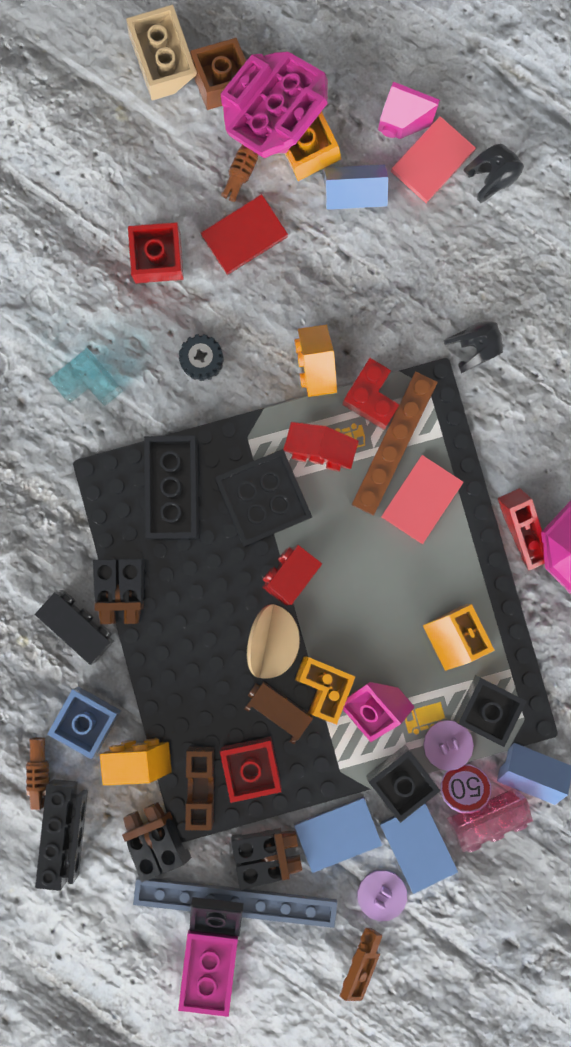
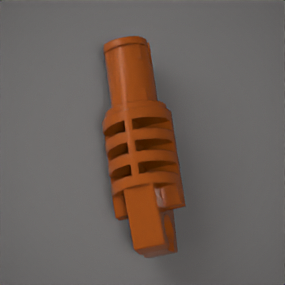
[221,144,258,202]
[26,737,49,810]

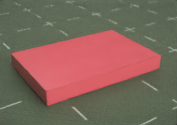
[391,116,476,204]
[381,455,463,544]

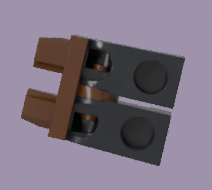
[93,559,145,624]
[122,802,192,883]
[231,828,302,890]

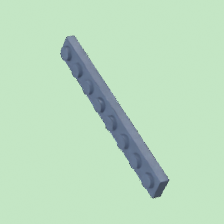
[133,877,337,928]

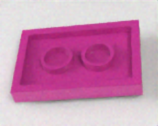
[178,930,238,1017]

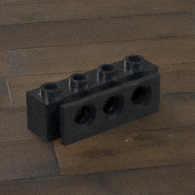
[35,779,88,891]

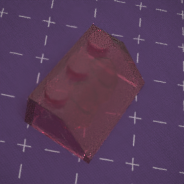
[447,788,533,852]

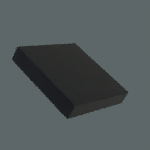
[189,897,244,937]

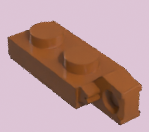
[339,928,383,1001]

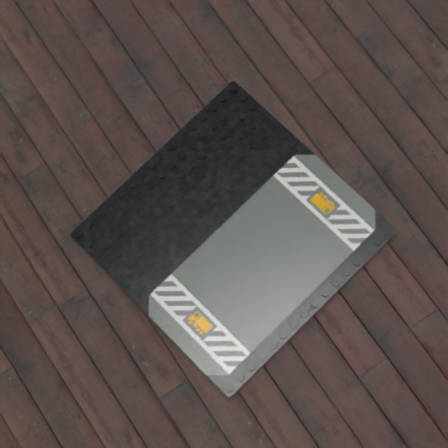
[73,358,558,843]

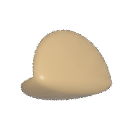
[247,604,300,678]

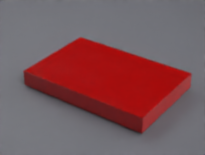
[201,194,288,275]

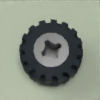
[179,334,224,381]

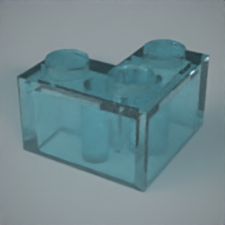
[49,348,123,406]

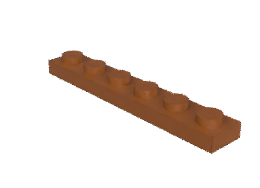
[351,371,438,516]

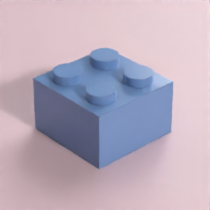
[47,686,122,759]

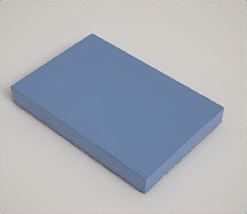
[294,796,382,873]
[380,803,458,894]

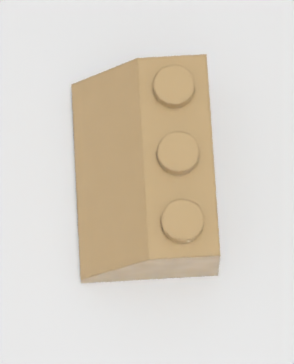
[126,5,197,100]

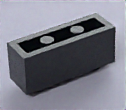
[34,591,114,665]

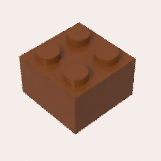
[190,38,246,110]

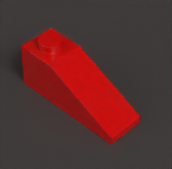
[498,488,545,570]

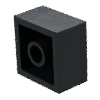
[453,675,527,747]
[366,745,441,823]

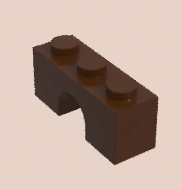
[185,747,214,830]

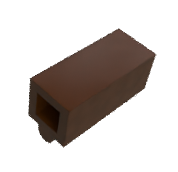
[244,681,313,744]

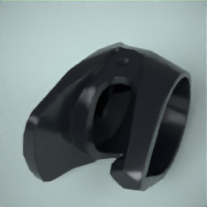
[463,144,524,203]
[443,321,503,374]

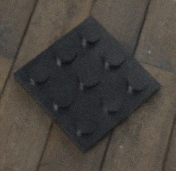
[214,449,312,547]

